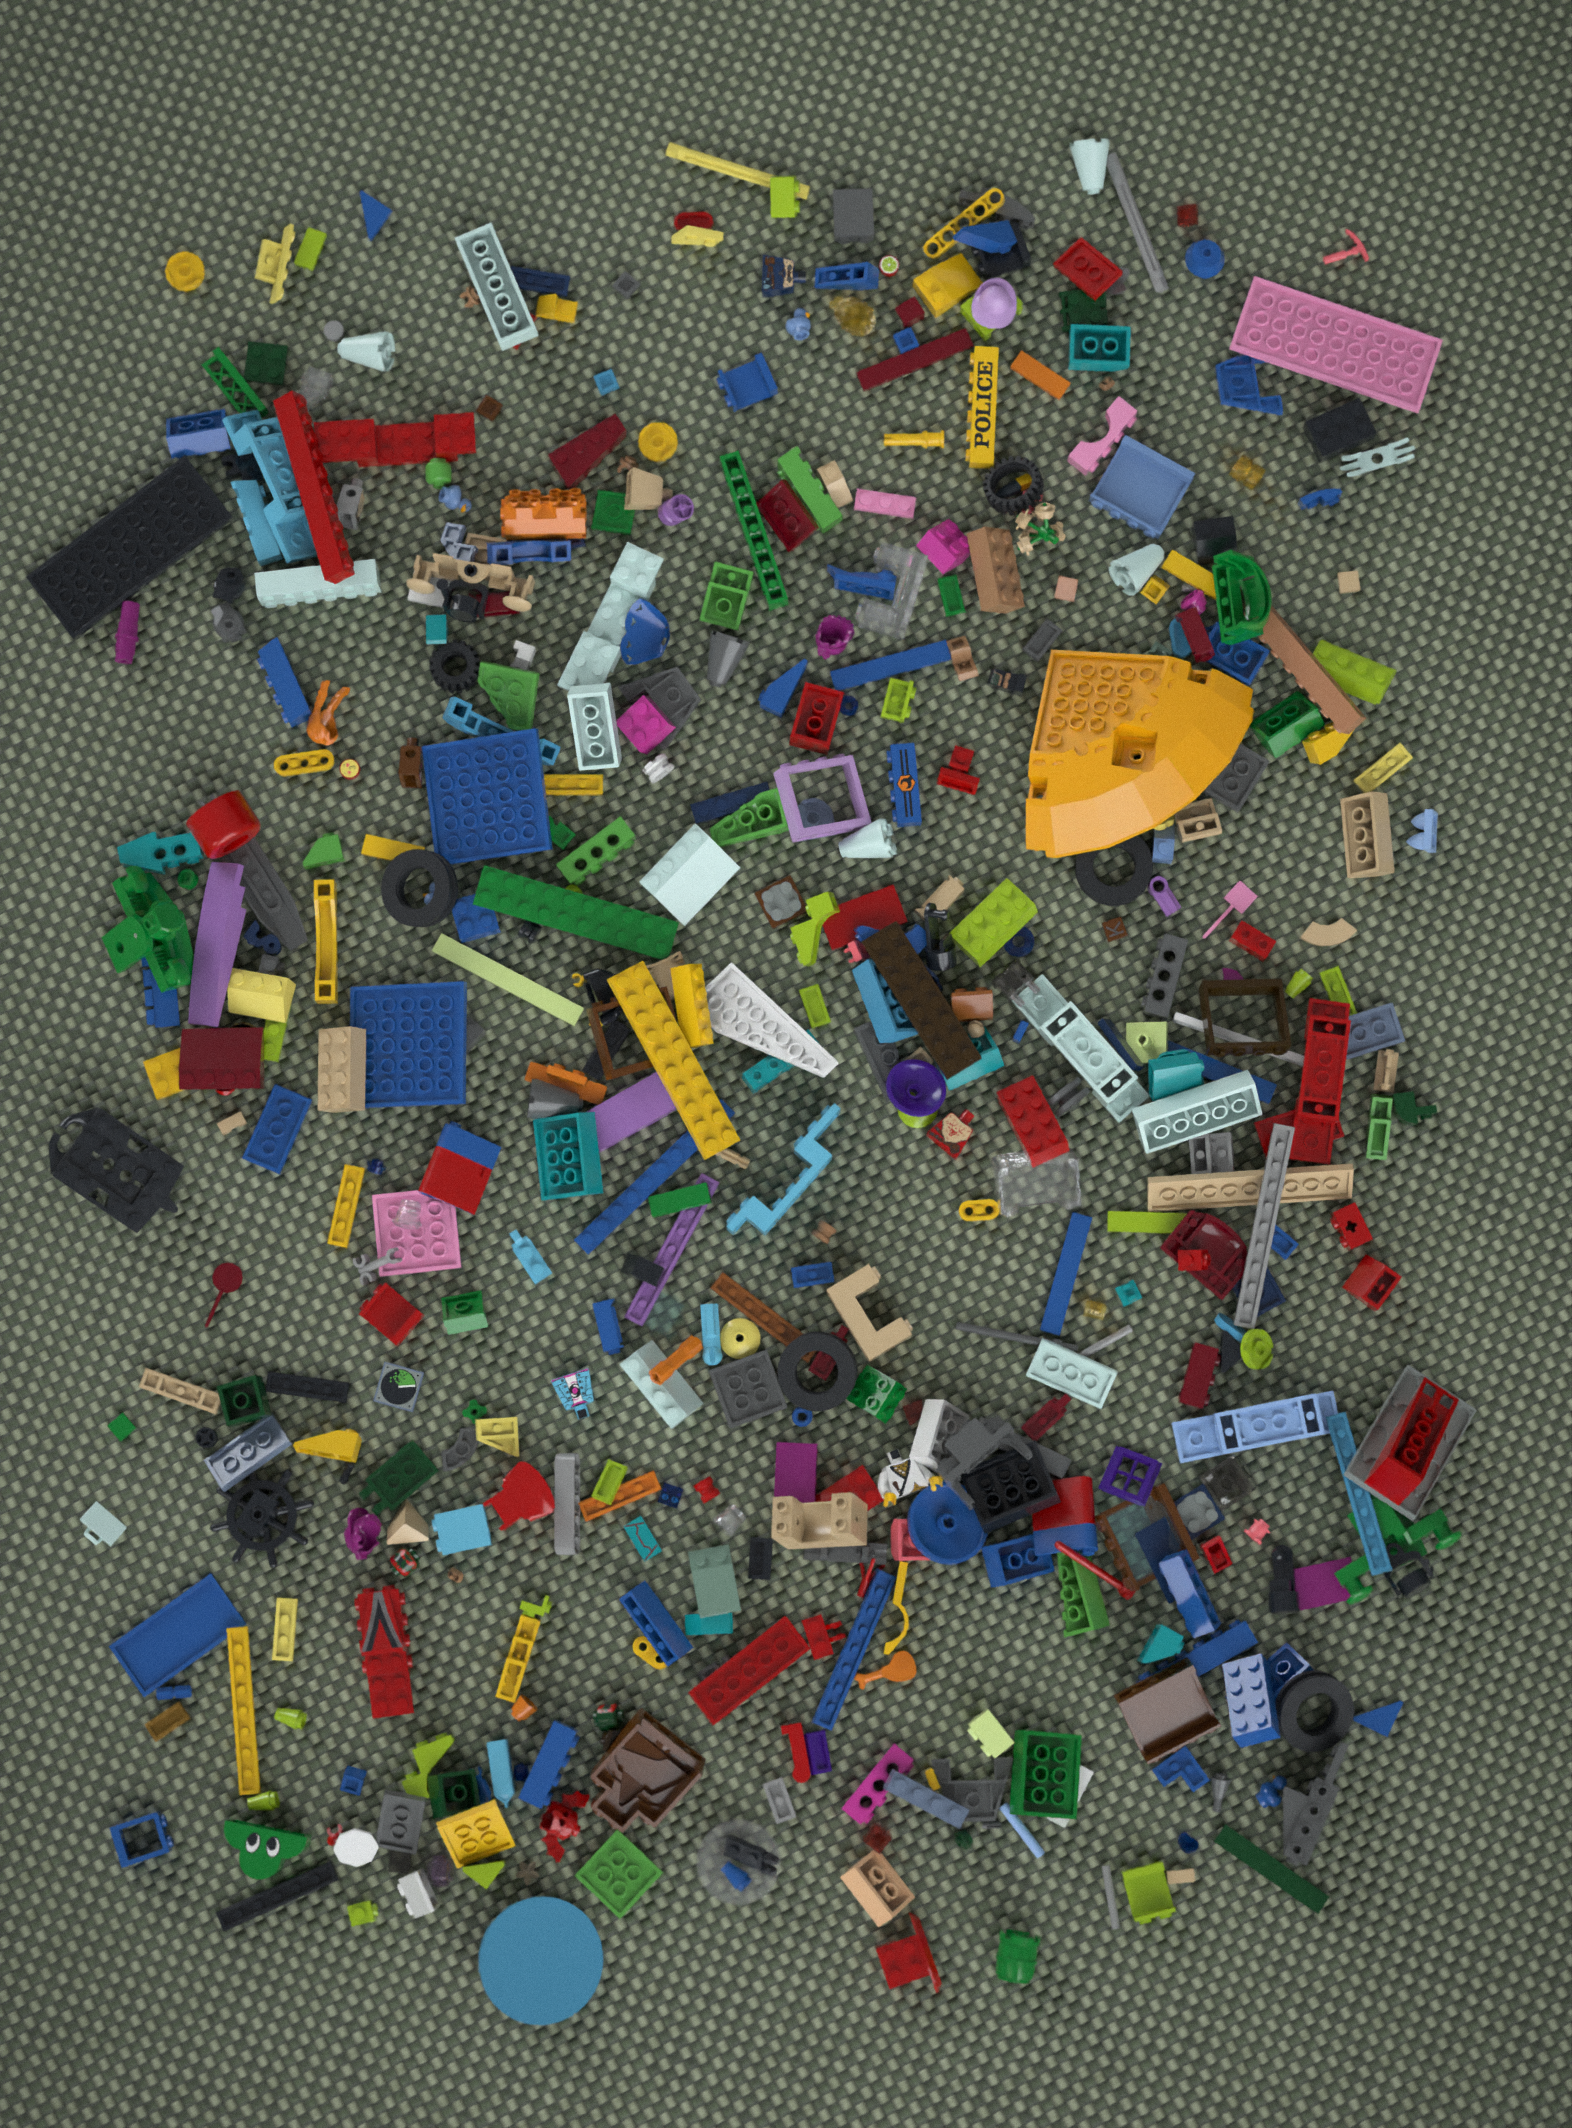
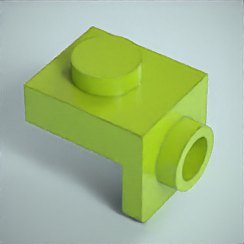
[519,1595,553,1617]

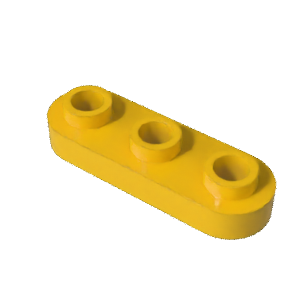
[274,749,335,776]

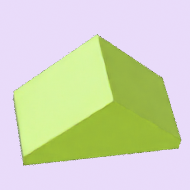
[462,1860,506,1889]

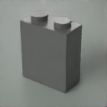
[833,188,874,244]

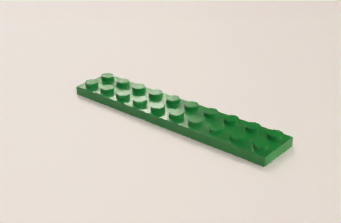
[472,865,679,960]

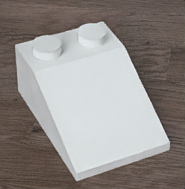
[397,1868,440,1918]

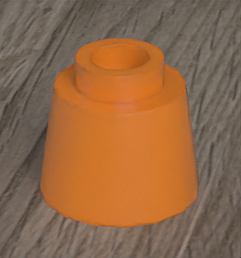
[511,1694,538,1722]

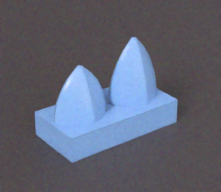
[1406,809,1438,853]

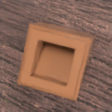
[1054,576,1078,602]

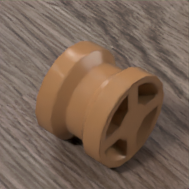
[811,1219,837,1244]

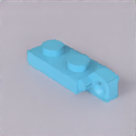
[509,1230,553,1285]

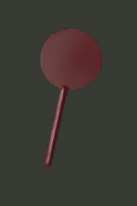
[205,1262,243,1328]

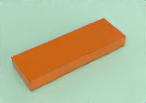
[1010,350,1071,401]

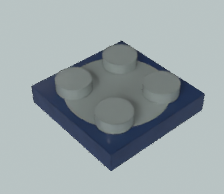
[1174,1484,1225,1540]

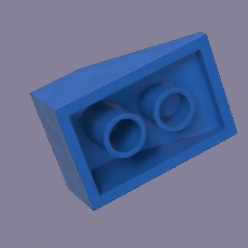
[981,1534,1055,1588]

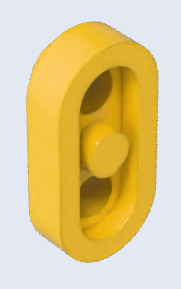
[959,1199,1000,1222]
[633,1636,667,1669]

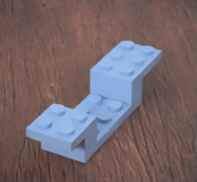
[1171,1391,1338,1463]

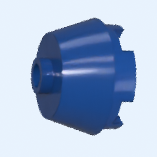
[1185,240,1225,279]

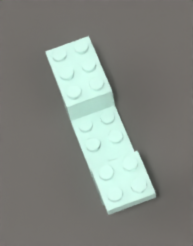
[557,542,664,691]
[1012,974,1150,1123]

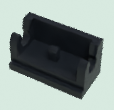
[748,1537,773,1580]

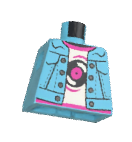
[551,1368,594,1420]

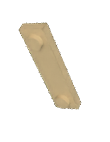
[139,1368,221,1415]

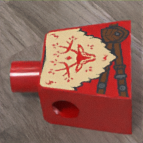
[926,1109,975,1160]

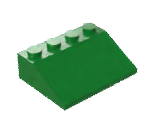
[1009,1730,1082,1819]

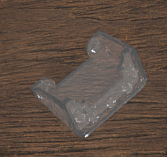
[992,1148,1081,1217]

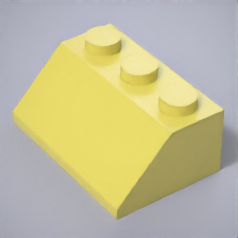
[227,968,296,1023]

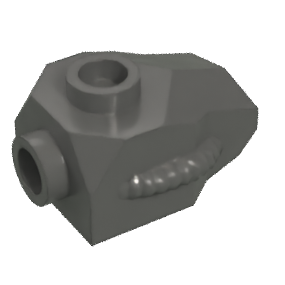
[211,602,247,643]

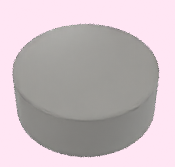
[324,320,344,342]

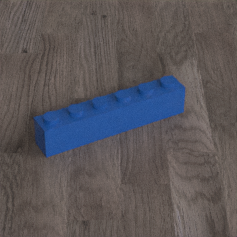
[1136,1619,1258,1683]

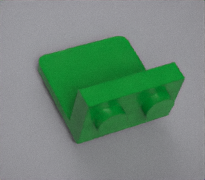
[847,1365,907,1424]

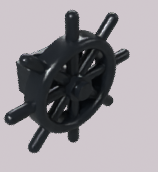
[210,1469,315,1568]

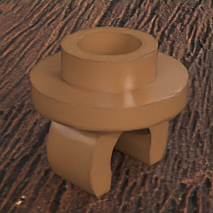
[460,286,481,308]
[617,456,639,473]

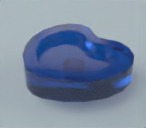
[1178,1833,1199,1854]

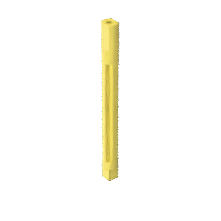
[666,142,810,200]

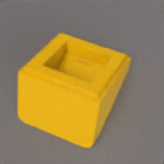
[1140,575,1170,604]

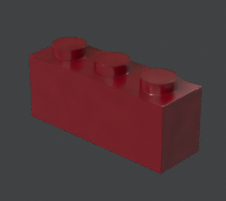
[1177,1342,1221,1409]

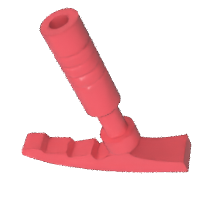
[1323,229,1369,265]

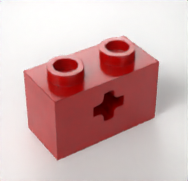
[1229,920,1276,962]
[1330,1202,1373,1251]

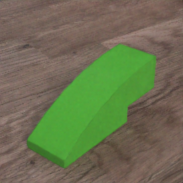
[1366,1094,1393,1160]

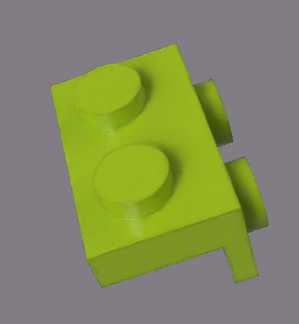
[880,678,917,723]

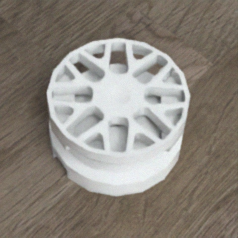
[642,753,674,783]

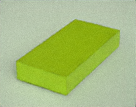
[294,227,327,271]
[799,984,831,1029]
[591,1459,628,1505]

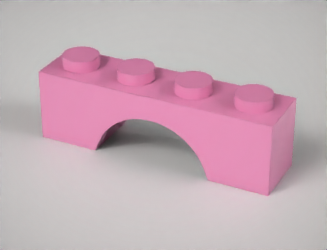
[1067,396,1137,476]

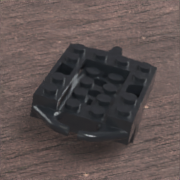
[49,1107,184,1233]

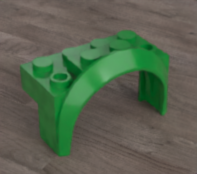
[1212,550,1272,645]

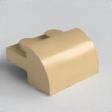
[1174,798,1222,843]

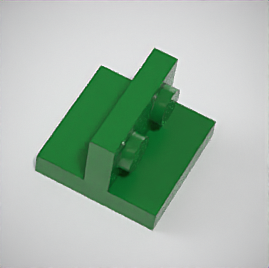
[441,1290,488,1335]

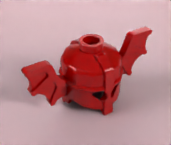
[539,1790,590,1863]

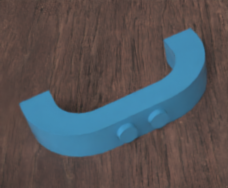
[442,697,561,766]

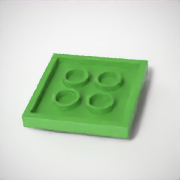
[575,1829,663,1919]

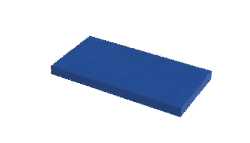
[109,1573,247,1697]

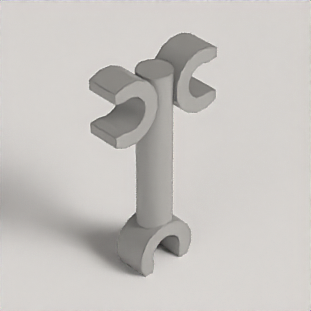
[353,1248,402,1286]

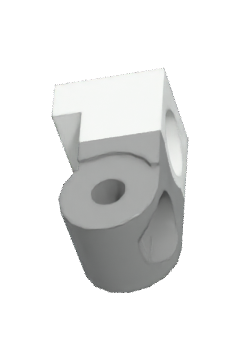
[509,640,536,671]

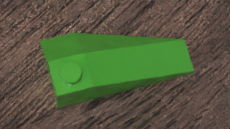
[709,788,789,847]

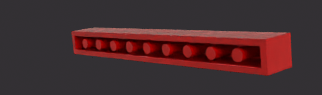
[273,391,355,584]

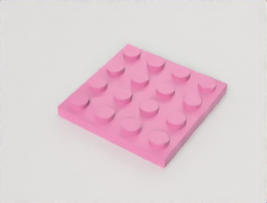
[372,1190,462,1277]

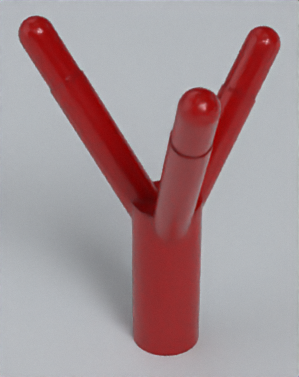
[857,1558,886,1598]

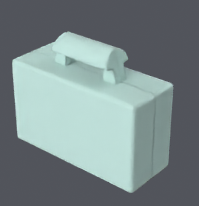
[80,1501,127,1546]

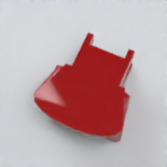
[483,1461,555,1531]

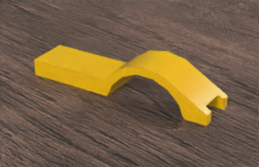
[883,1561,909,1655]

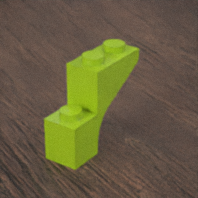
[790,891,840,967]
[401,1732,455,1799]

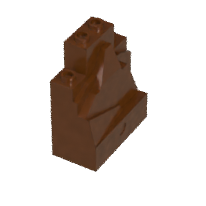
[590,1708,706,1833]

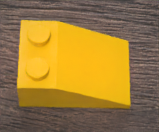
[913,253,983,319]

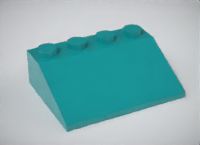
[533,1112,603,1201]

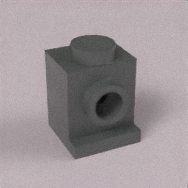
[258,954,285,977]

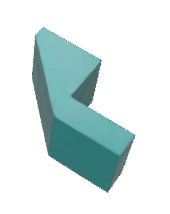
[685,1613,733,1635]

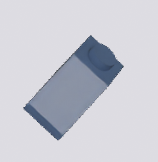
[1151,825,1175,864]

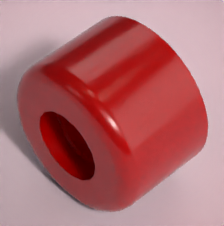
[186,790,261,859]

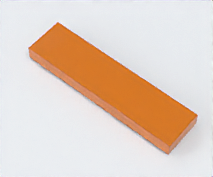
[578,1470,662,1522]

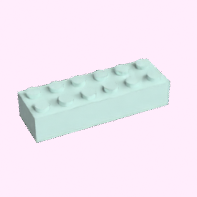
[455,223,539,351]
[254,559,381,608]
[1132,1070,1263,1154]

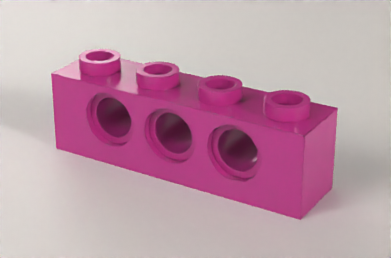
[841,1743,914,1825]

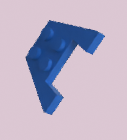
[1215,355,1283,415]

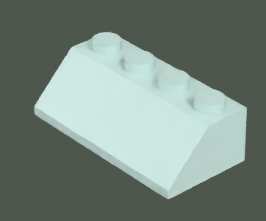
[620,1340,704,1429]

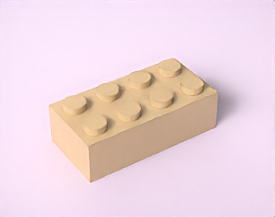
[318,1026,366,1113]

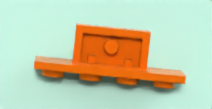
[524,1062,607,1105]

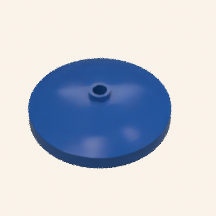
[907,1482,988,1565]

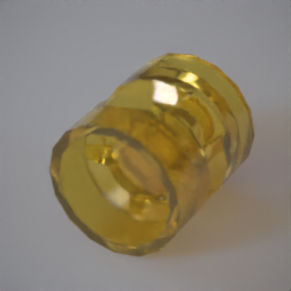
[1229,454,1266,491]

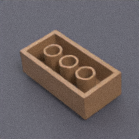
[967,527,1025,614]

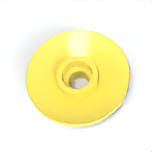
[720,1318,761,1359]

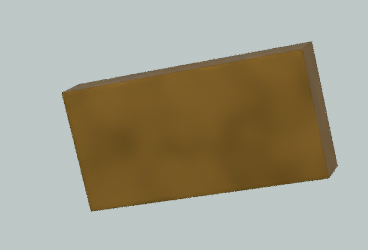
[144,1701,191,1742]

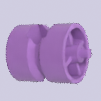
[658,494,694,526]

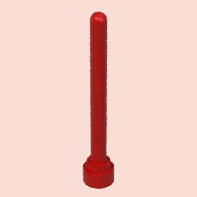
[1055,1541,1135,1600]

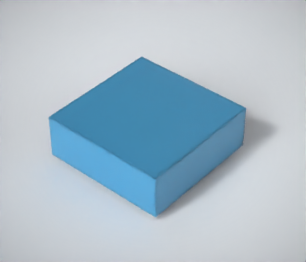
[593,369,619,396]

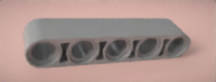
[554,1453,580,1555]

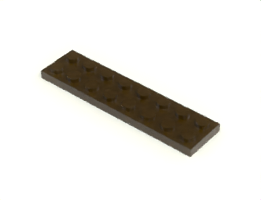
[861,921,982,1080]

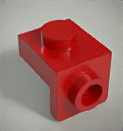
[1178,1249,1211,1271]

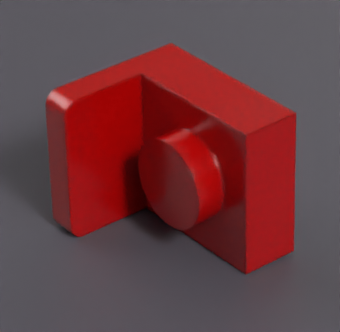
[948,745,974,774]

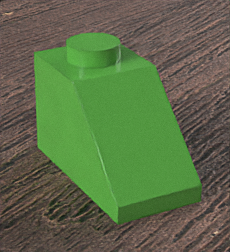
[303,832,345,870]

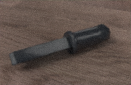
[339,1446,361,1485]

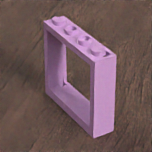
[773,754,871,843]

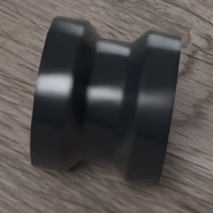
[518,920,542,944]
[195,1427,218,1448]

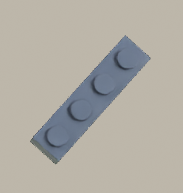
[883,1769,969,1829]

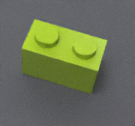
[770,176,800,218]

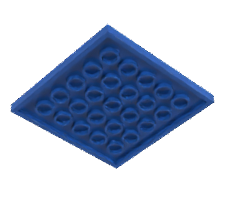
[422,728,553,865]
[350,981,467,1108]

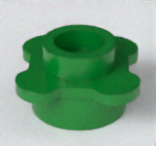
[462,1400,487,1424]

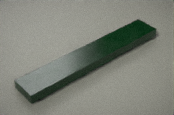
[1213,1824,1329,1914]

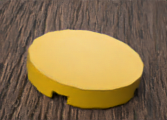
[165,251,205,292]
[638,422,678,462]

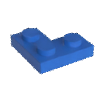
[1151,1746,1210,1792]

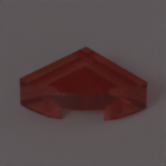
[902,1399,923,1426]

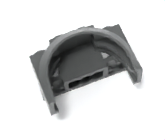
[936,1415,1032,1511]

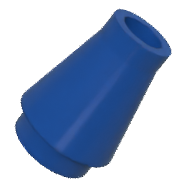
[721,1861,752,1892]

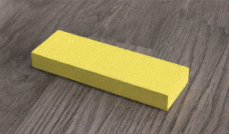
[1353,743,1413,793]
[272,1598,298,1661]

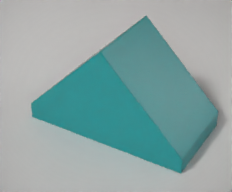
[426,615,449,644]

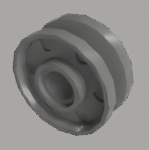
[1047,1076,1091,1118]

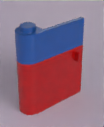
[418,1121,501,1215]
[1032,1476,1098,1556]

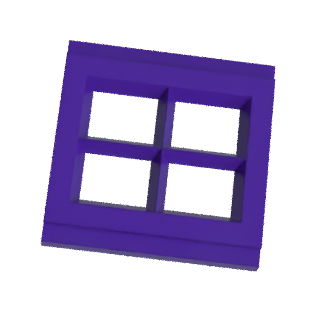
[1098,1446,1162,1506]

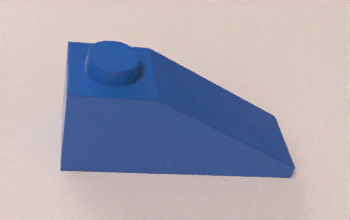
[953,220,1017,254]
[815,262,879,290]
[758,659,808,718]

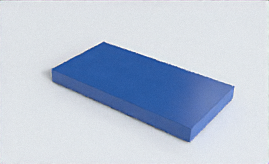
[242,1084,313,1174]

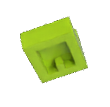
[347,1899,379,1927]

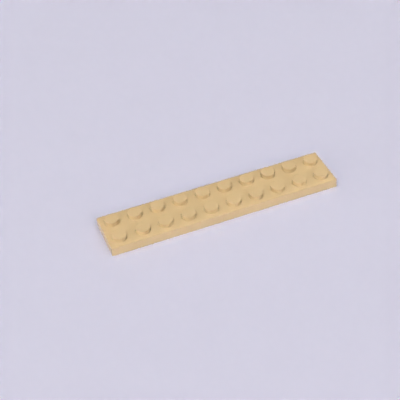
[1147,1164,1354,1212]

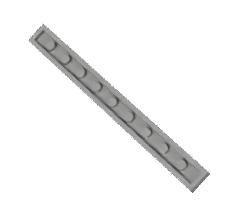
[1233,1123,1295,1329]

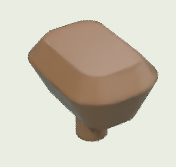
[1099,376,1115,391]
[448,1568,463,1583]

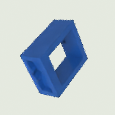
[109,1811,174,1868]

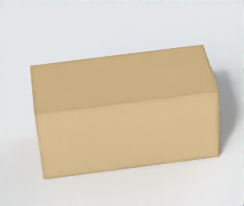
[217,1111,247,1135]
[1166,1868,1195,1884]

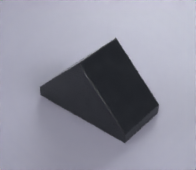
[620,1254,665,1287]
[1219,1331,1242,1374]

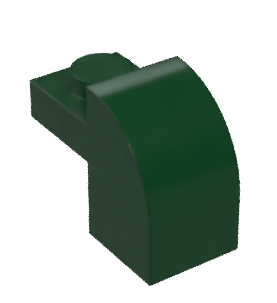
[1392,1091,1438,1126]

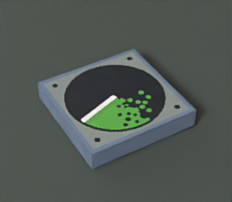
[373,1362,424,1412]

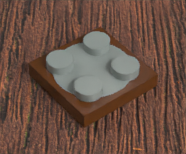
[754,875,807,930]

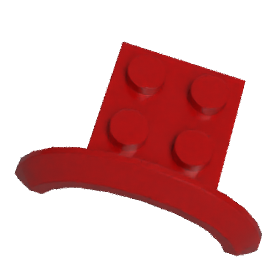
[875,1912,942,1993]

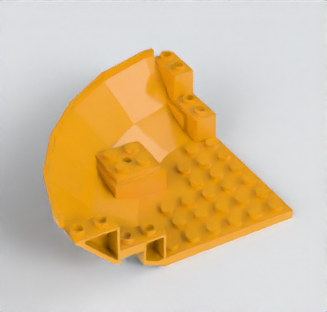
[1026,650,1254,858]

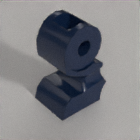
[243,920,282,956]

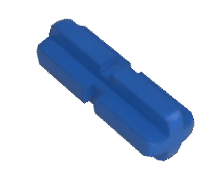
[156,1685,192,1700]

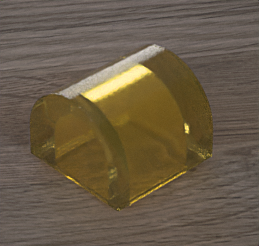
[1083,1300,1107,1321]

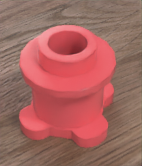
[1243,1518,1270,1545]

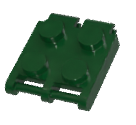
[1059,290,1108,332]

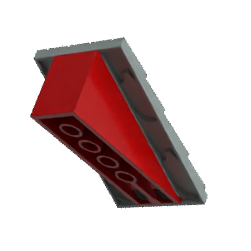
[1343,1364,1477,1521]

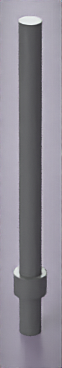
[955,1322,1078,1353]

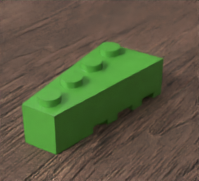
[777,446,843,534]

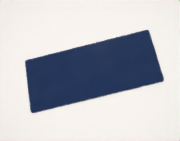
[1135,1517,1181,1604]

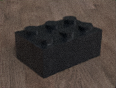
[1302,398,1377,464]

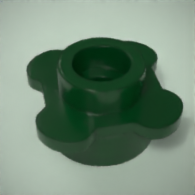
[954,1829,973,1850]

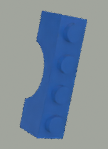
[487,539,571,565]

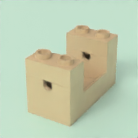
[826,1264,913,1362]
[772,1493,868,1549]

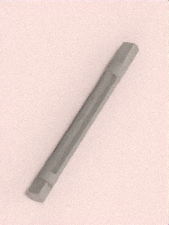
[1106,153,1169,293]

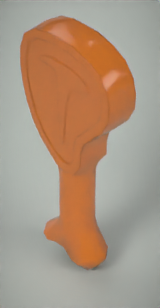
[854,1651,917,1690]

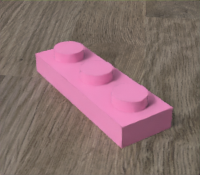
[854,489,916,519]

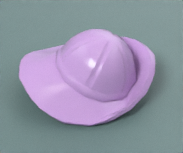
[971,278,1017,329]

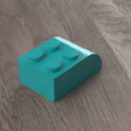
[1068,324,1131,372]

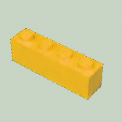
[670,963,714,1048]

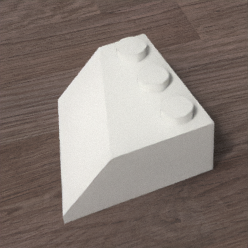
[909,1399,969,1480]

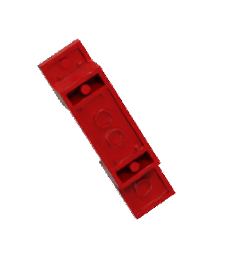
[314,412,476,467]
[1289,998,1351,1165]

